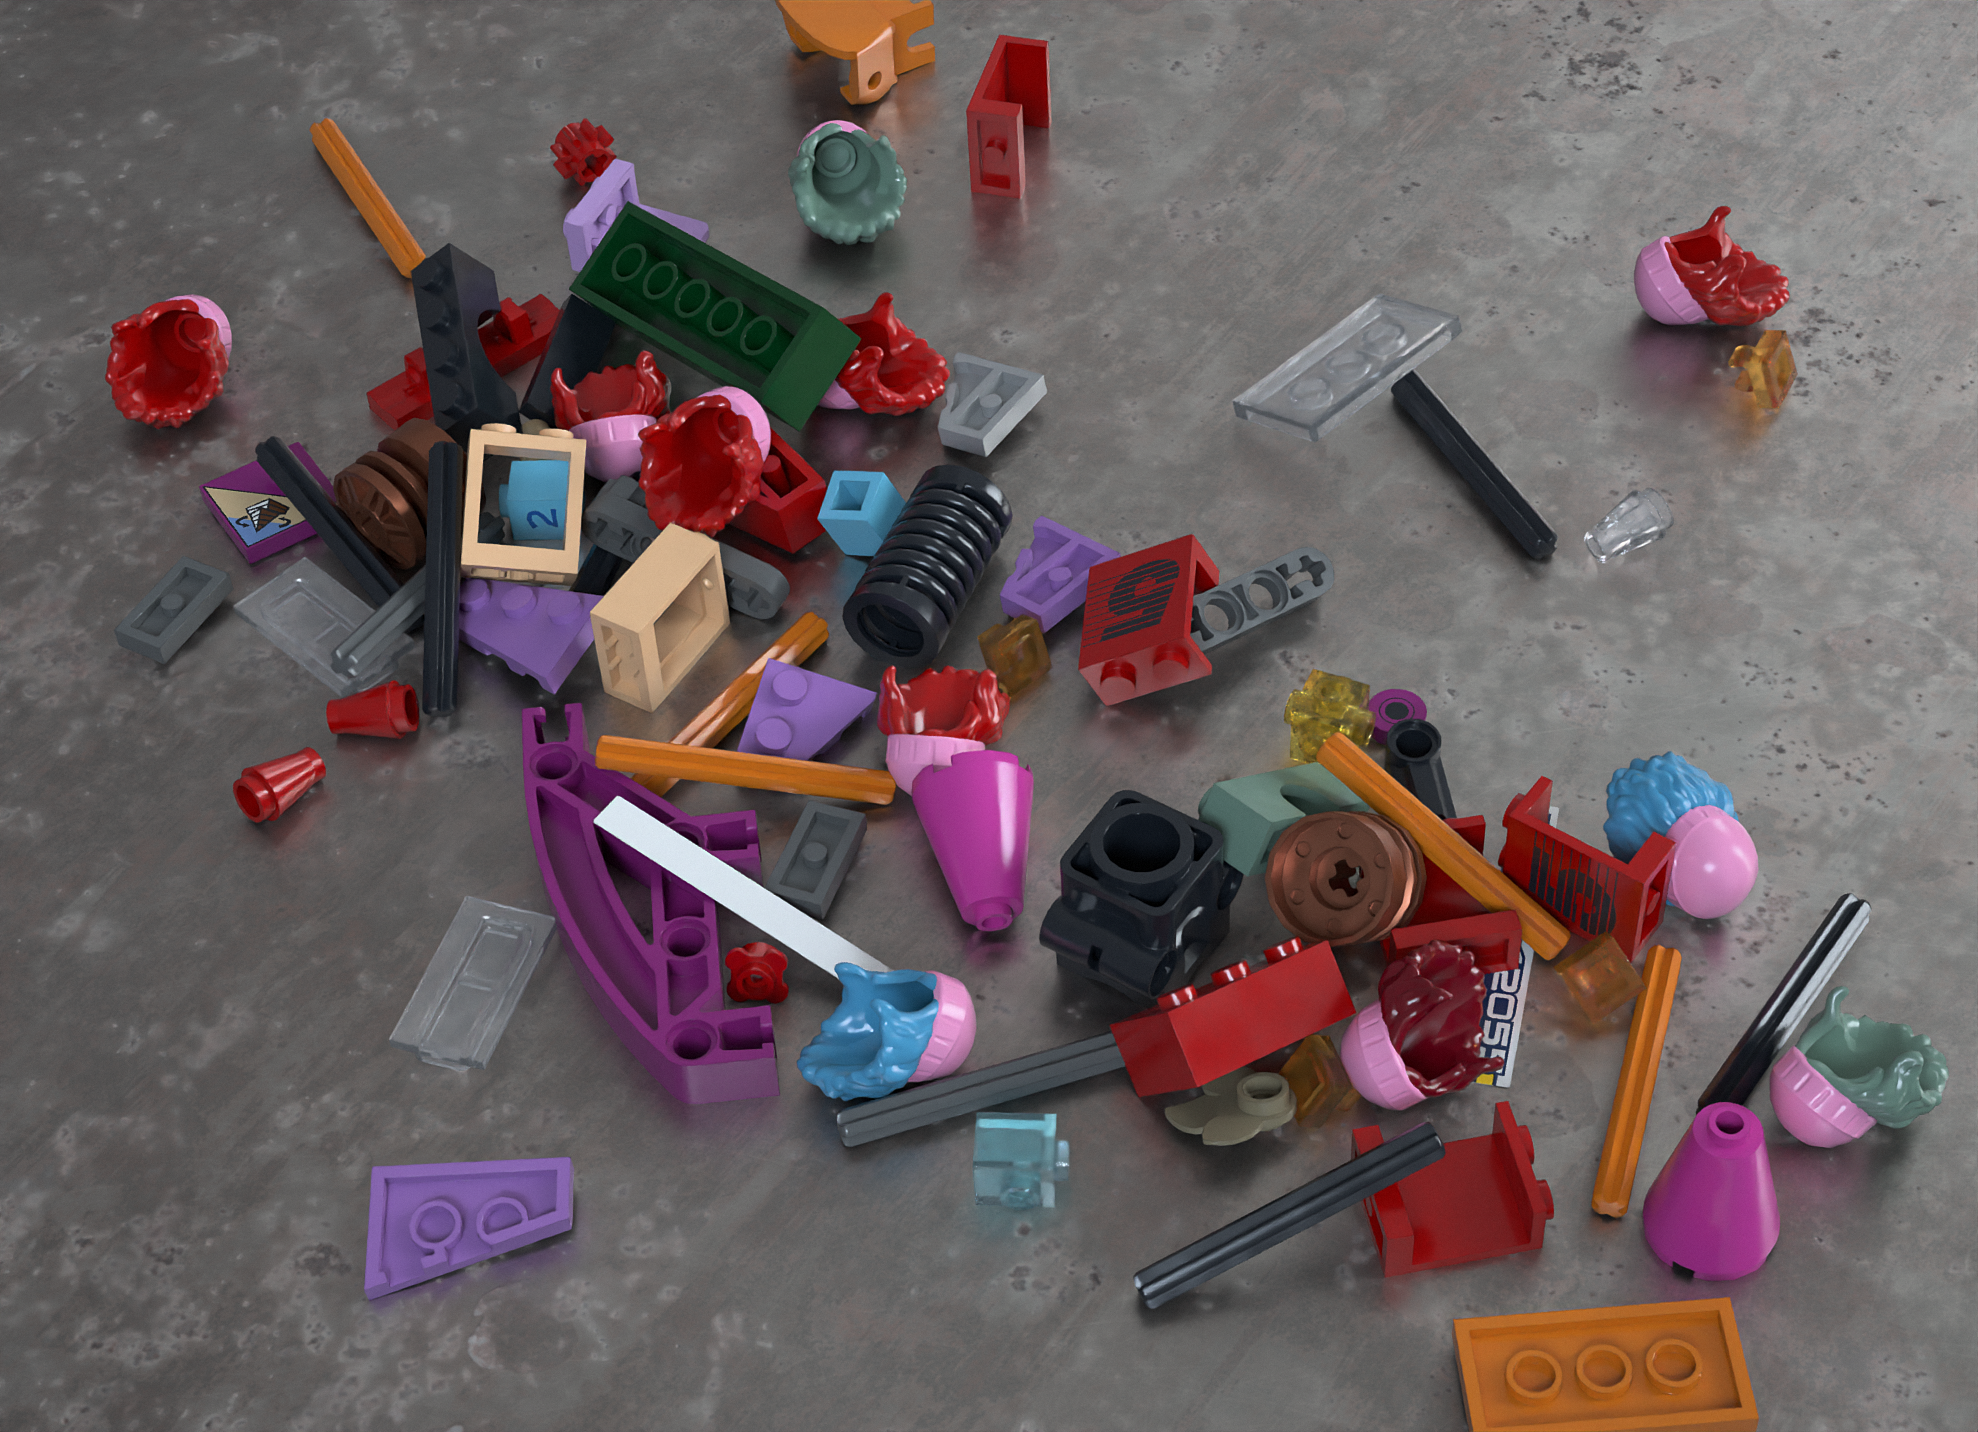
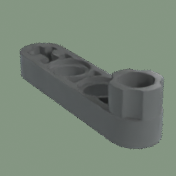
[581,475,790,619]
[1190,547,1334,655]

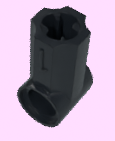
[1384,718,1457,820]

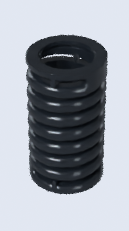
[842,464,1013,669]

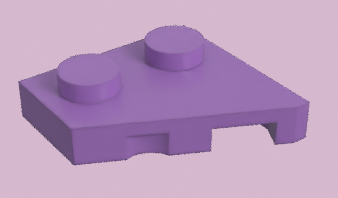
[1000,515,1121,633]
[736,658,877,761]

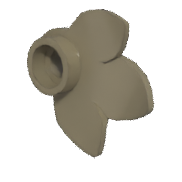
[1165,1067,1297,1146]

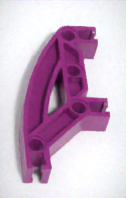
[522,703,780,1104]

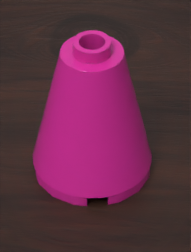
[911,750,1034,931]
[1642,1102,1780,1281]

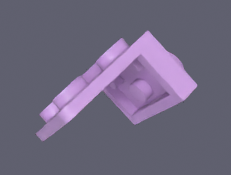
[563,159,709,272]

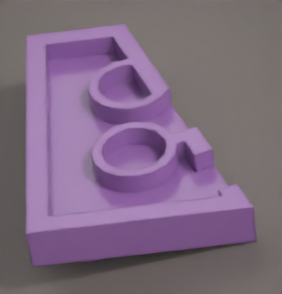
[459,578,604,695]
[364,1157,574,1301]

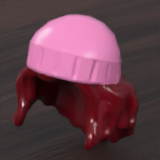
[1340,940,1504,1111]

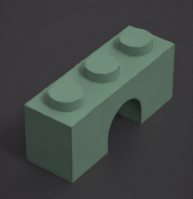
[1198,762,1370,877]

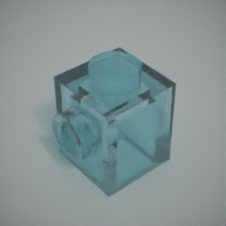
[973,1112,1070,1210]

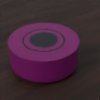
[1366,689,1427,746]

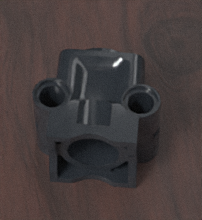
[1039,790,1244,1009]

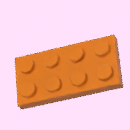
[1452,1297,1759,1432]

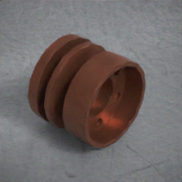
[333,418,486,570]
[1265,811,1427,947]

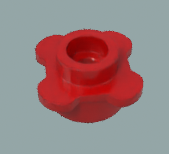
[725,942,789,1004]

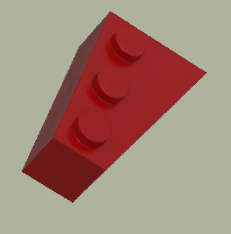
[639,427,827,553]
[1109,936,1357,1097]

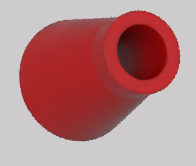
[326,680,420,739]
[233,747,326,823]

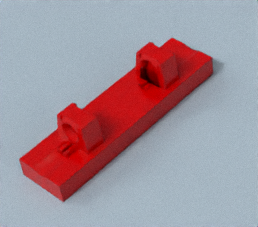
[366,294,560,431]

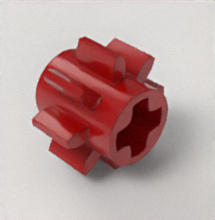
[550,118,617,186]

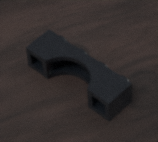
[411,243,523,462]

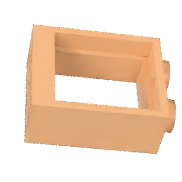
[460,423,586,586]
[590,523,730,713]

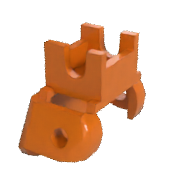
[775,0,935,105]

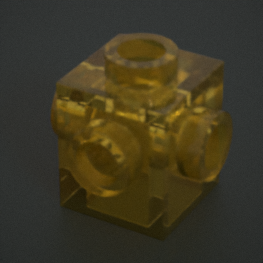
[1284,669,1376,766]

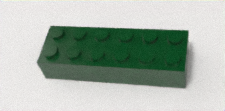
[568,201,861,432]

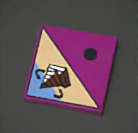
[199,441,339,564]

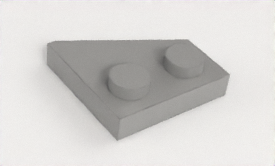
[938,352,1047,457]

